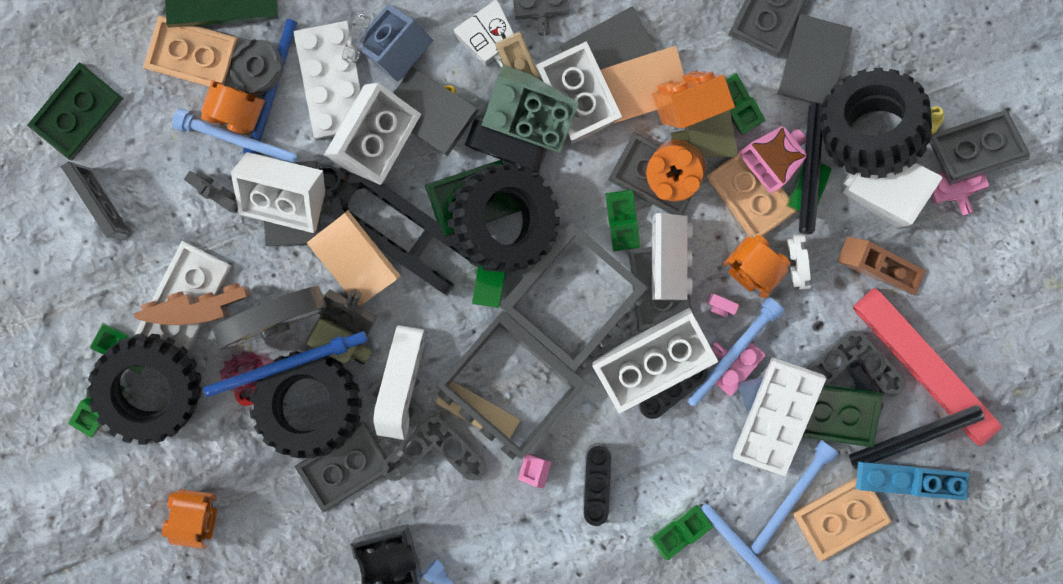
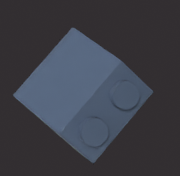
[353,4,434,82]

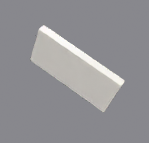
[135,241,233,356]

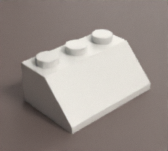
[536,41,622,145]
[324,83,421,185]
[231,152,325,233]
[652,213,693,300]

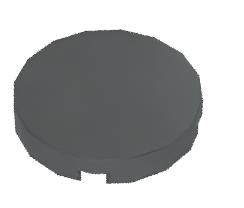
[230,39,284,95]

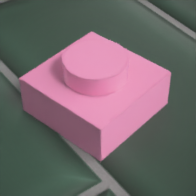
[706,294,739,318]
[518,453,551,488]

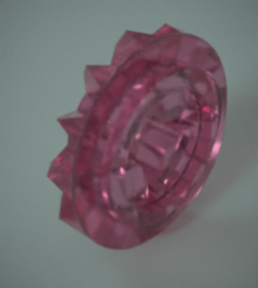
[220,351,264,392]

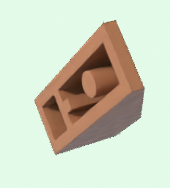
[837,236,926,296]

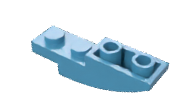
[856,461,970,500]

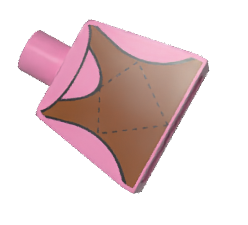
[738,126,806,194]

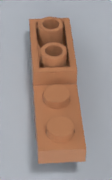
[133,283,252,325]

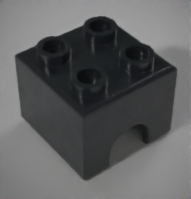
[350,524,422,584]

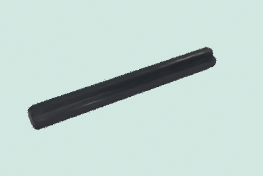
[799,102,823,235]
[849,405,984,469]

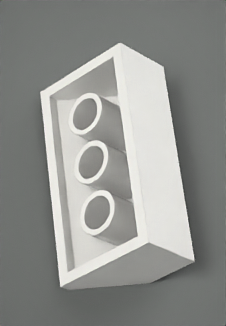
[592,307,718,414]

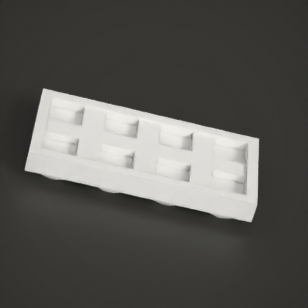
[293,21,362,140]
[733,357,826,476]

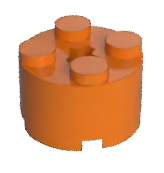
[200,80,265,135]
[646,139,706,201]
[723,235,791,298]
[162,489,217,549]

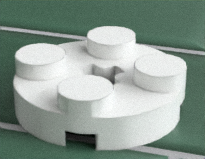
[787,234,811,290]

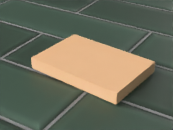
[143,15,239,87]
[600,46,684,124]
[705,153,797,238]
[307,211,400,306]
[792,476,892,562]

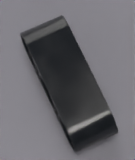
[465,119,548,173]
[638,368,708,419]
[583,443,611,526]

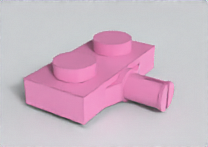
[931,172,989,216]
[711,341,766,397]

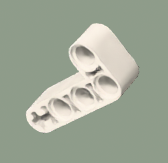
[373,325,426,440]

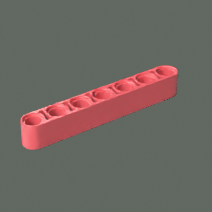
[853,288,1002,447]

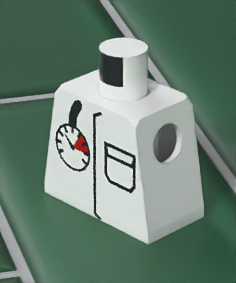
[454,0,514,68]

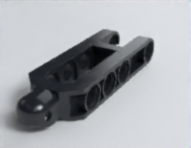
[319,165,470,296]

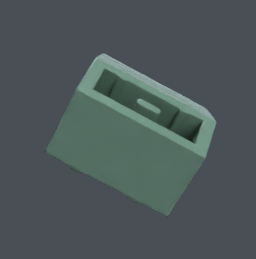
[482,65,579,153]

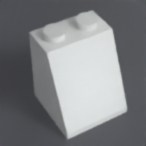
[842,163,943,228]

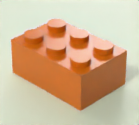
[652,70,735,129]

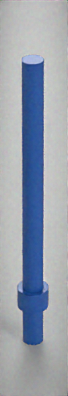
[242,19,298,155]
[203,331,368,398]

